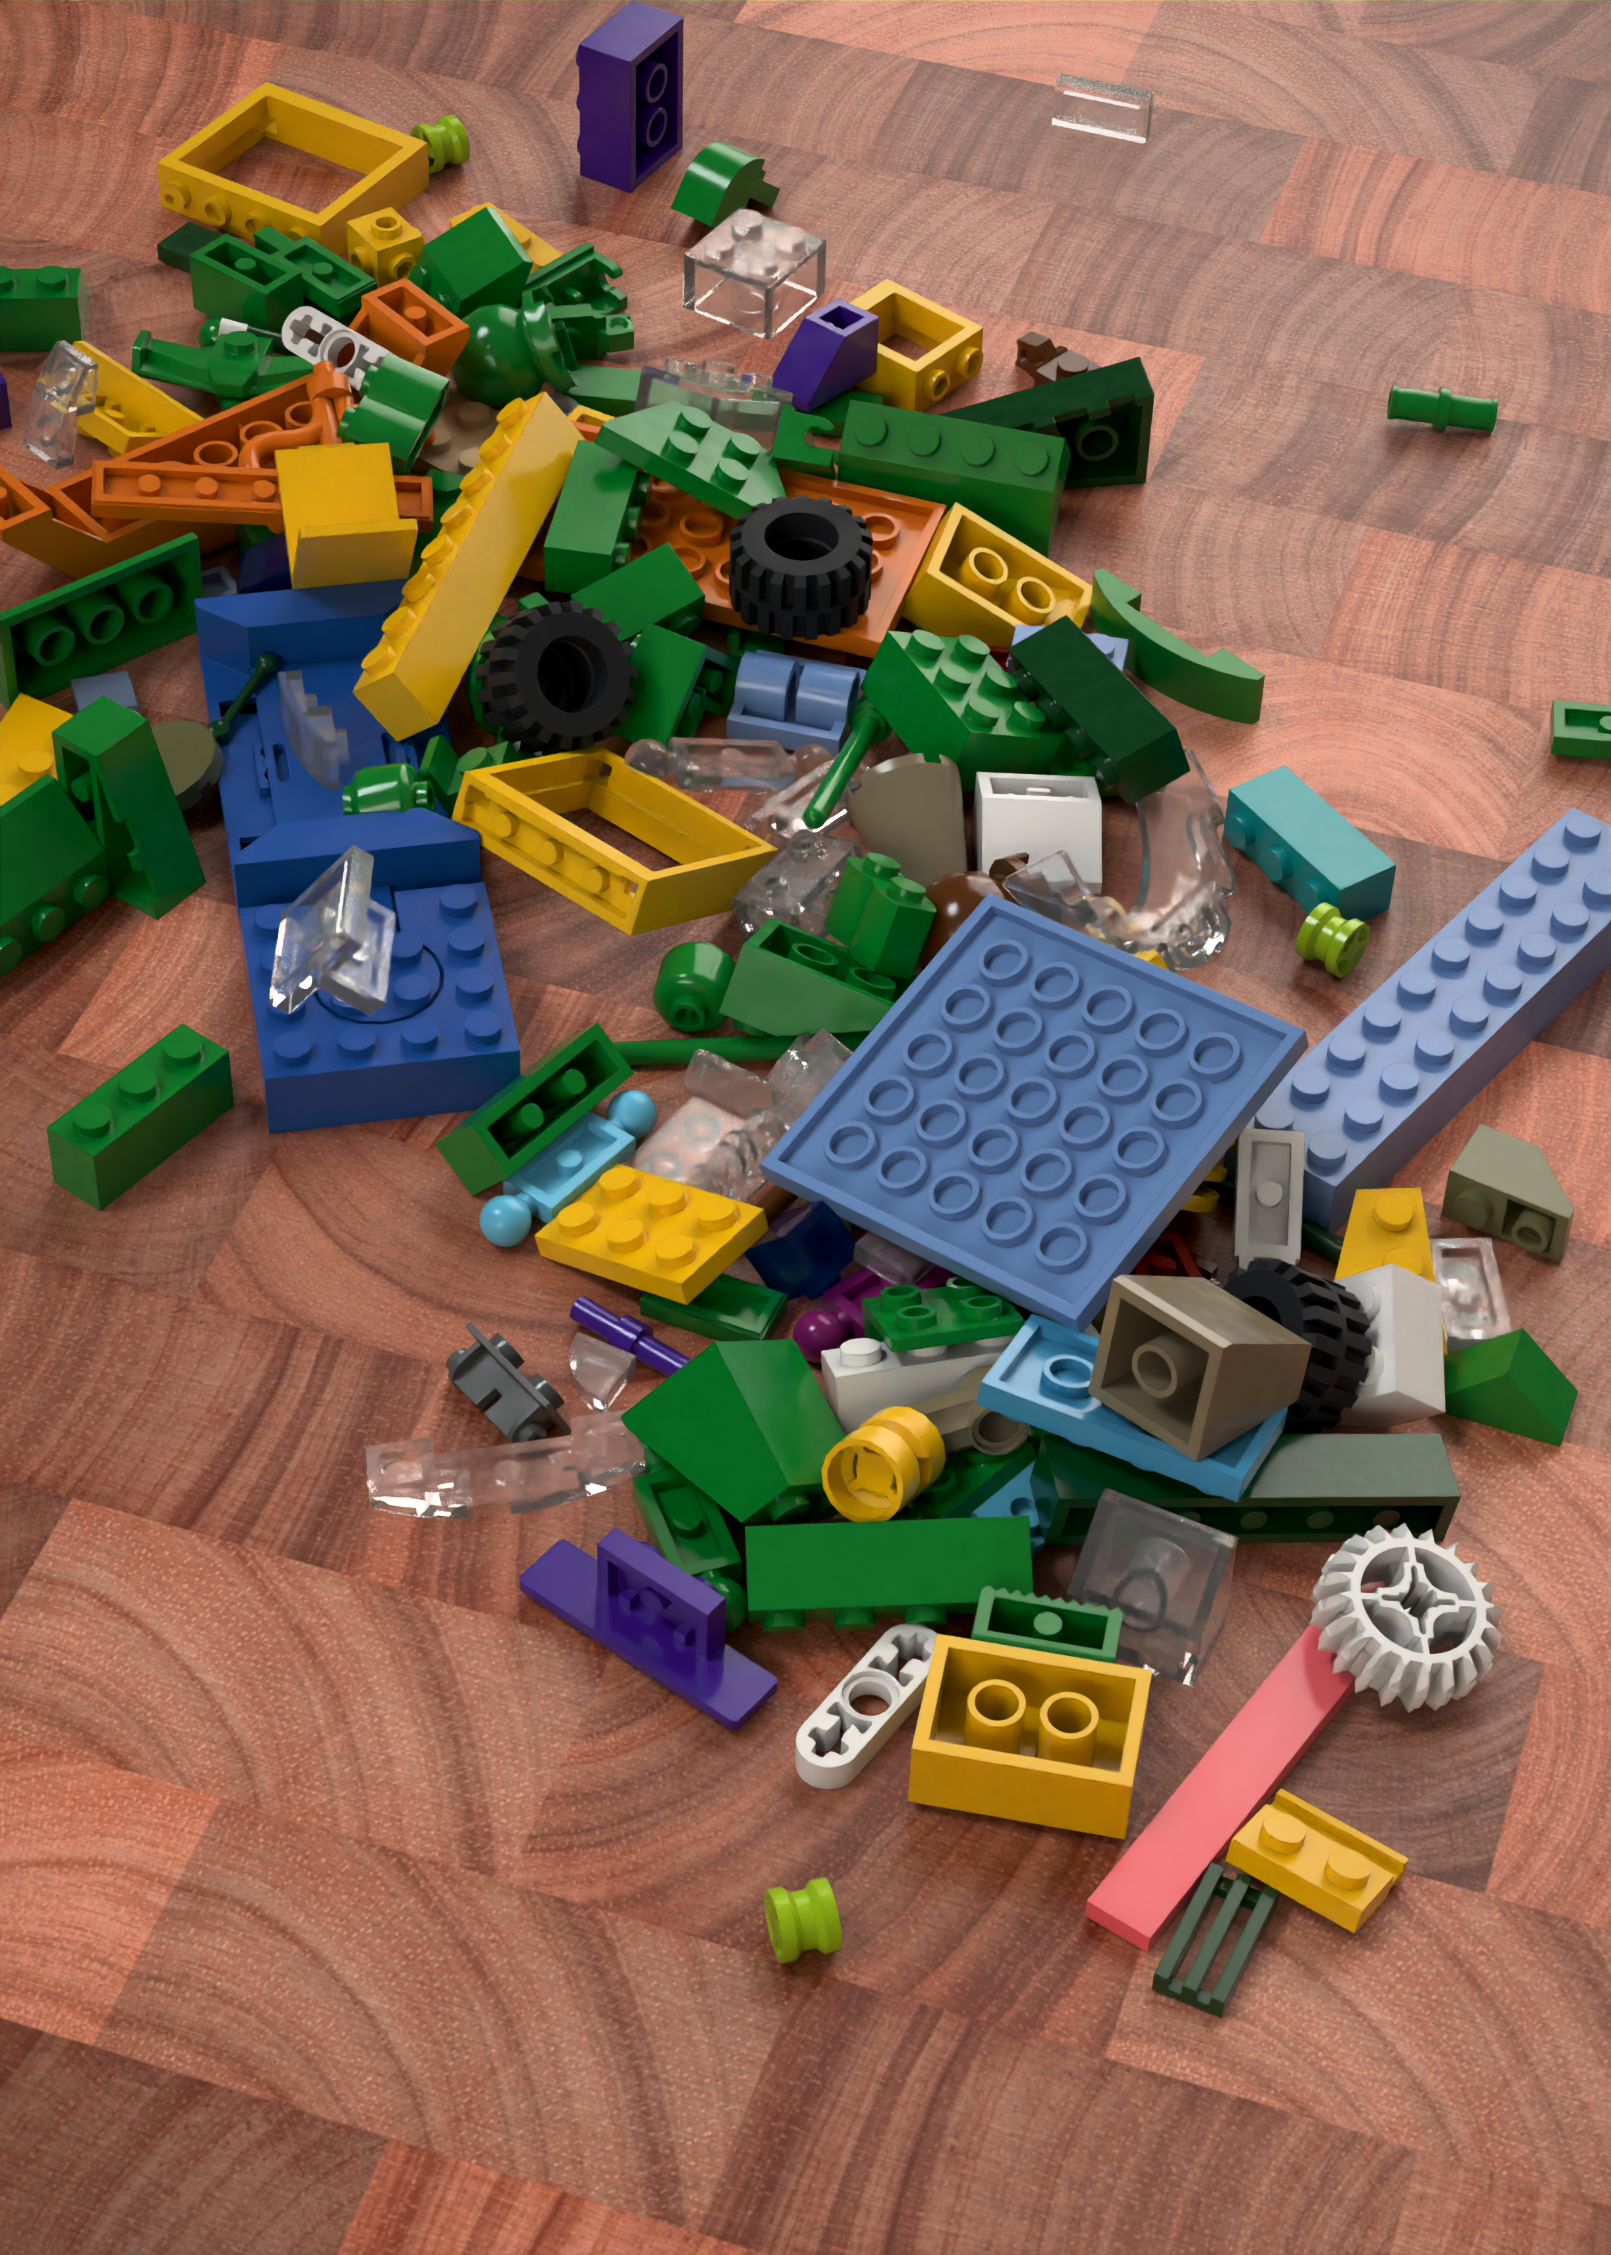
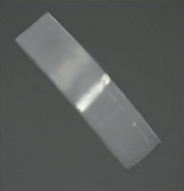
[364,1409,646,1519]

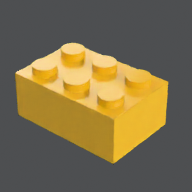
[908,1634,1152,1840]

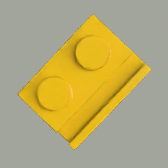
[1225,1788,1409,1934]

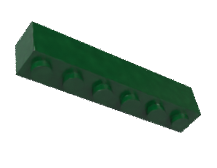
[1029,1432,1461,1545]

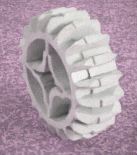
[1310,1523,1503,1713]

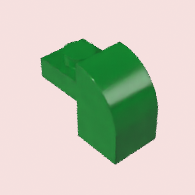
[671,141,780,235]

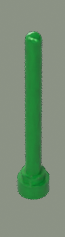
[803,694,893,829]
[613,1031,871,1066]

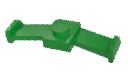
[131,330,314,398]

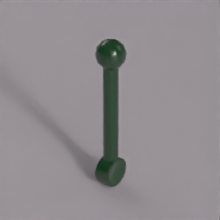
[207,653,278,745]

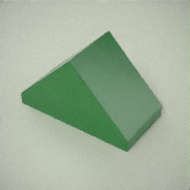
[1444,1328,1578,1447]

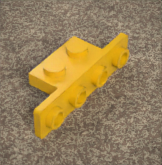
[55,341,204,457]

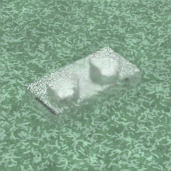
[1429,1238,1512,1354]

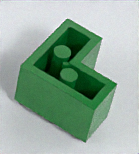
[612,621,740,763]

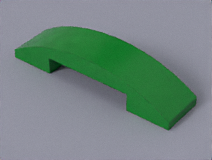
[1090,568,1265,725]

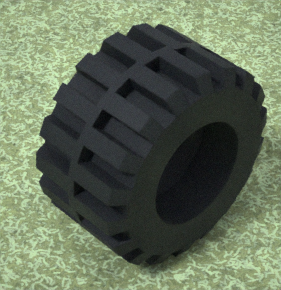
[729,495,873,640]
[474,601,638,755]
[1217,1259,1372,1434]

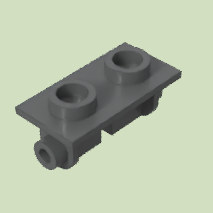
[446,1322,572,1451]

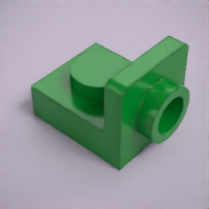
[419,735,521,816]

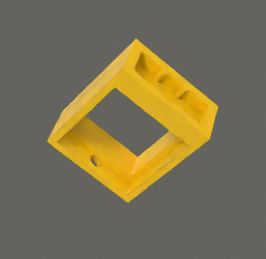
[850,279,984,412]

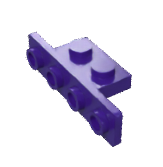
[519,1527,778,1730]

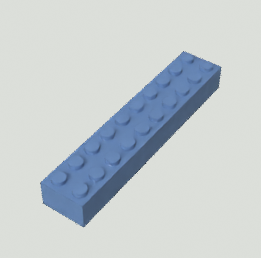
[1223,807,1611,1233]

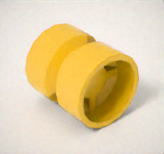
[821,1406,946,1522]

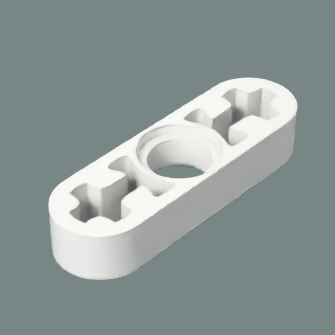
[282,306,398,391]
[795,1623,937,1789]

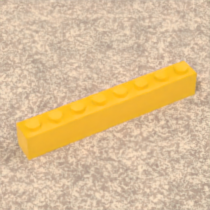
[352,391,586,742]

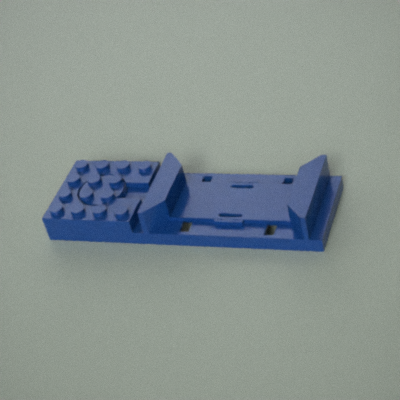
[194,578,521,1134]

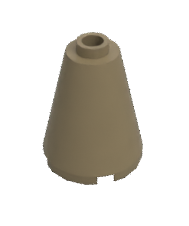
[844,753,968,888]

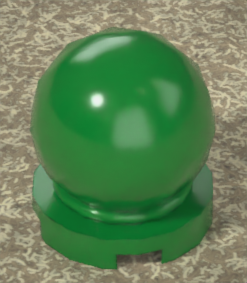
[449,285,580,410]

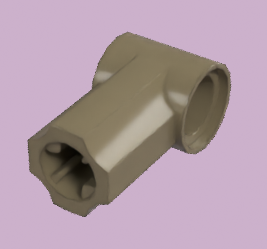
[901,1365,1030,1456]

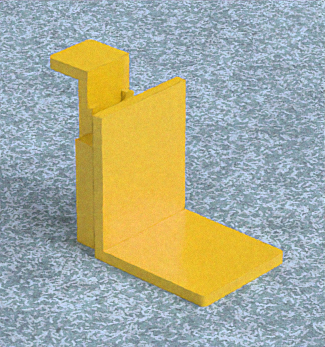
[275,442,418,589]

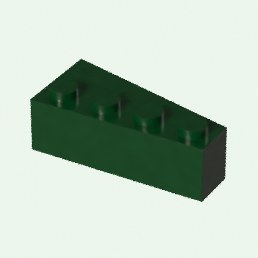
[938,357,1155,490]

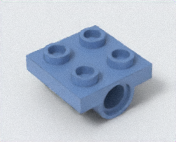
[726,649,867,758]

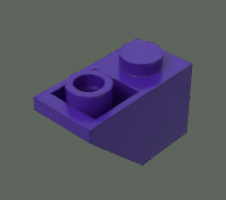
[767,298,879,413]

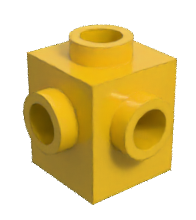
[346,207,426,289]

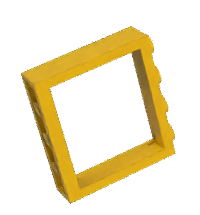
[157,82,429,257]
[451,745,779,936]

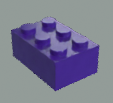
[576,0,684,193]

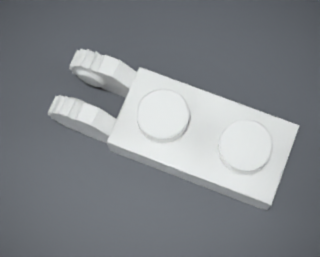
[1232,1128,1305,1270]

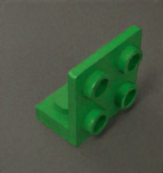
[862,1276,1024,1352]

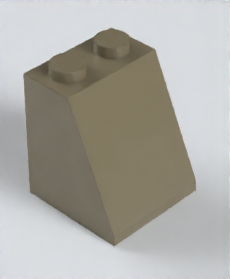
[1088,1275,1312,1462]

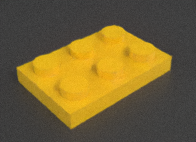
[534,1163,769,1305]

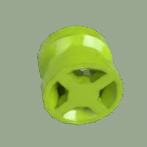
[410,114,470,174]
[1295,902,1371,978]
[764,1877,842,1964]

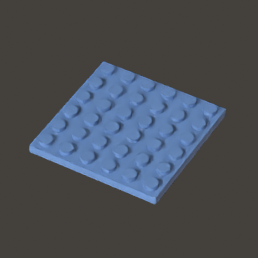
[759,893,1309,1333]

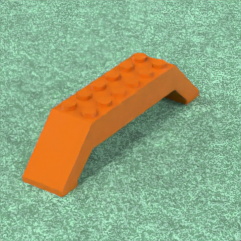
[0,277,470,580]

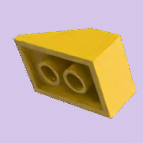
[902,502,1092,647]

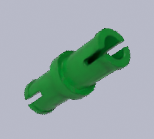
[1387,385,1498,433]

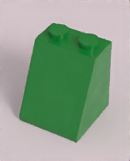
[620,1339,846,1525]

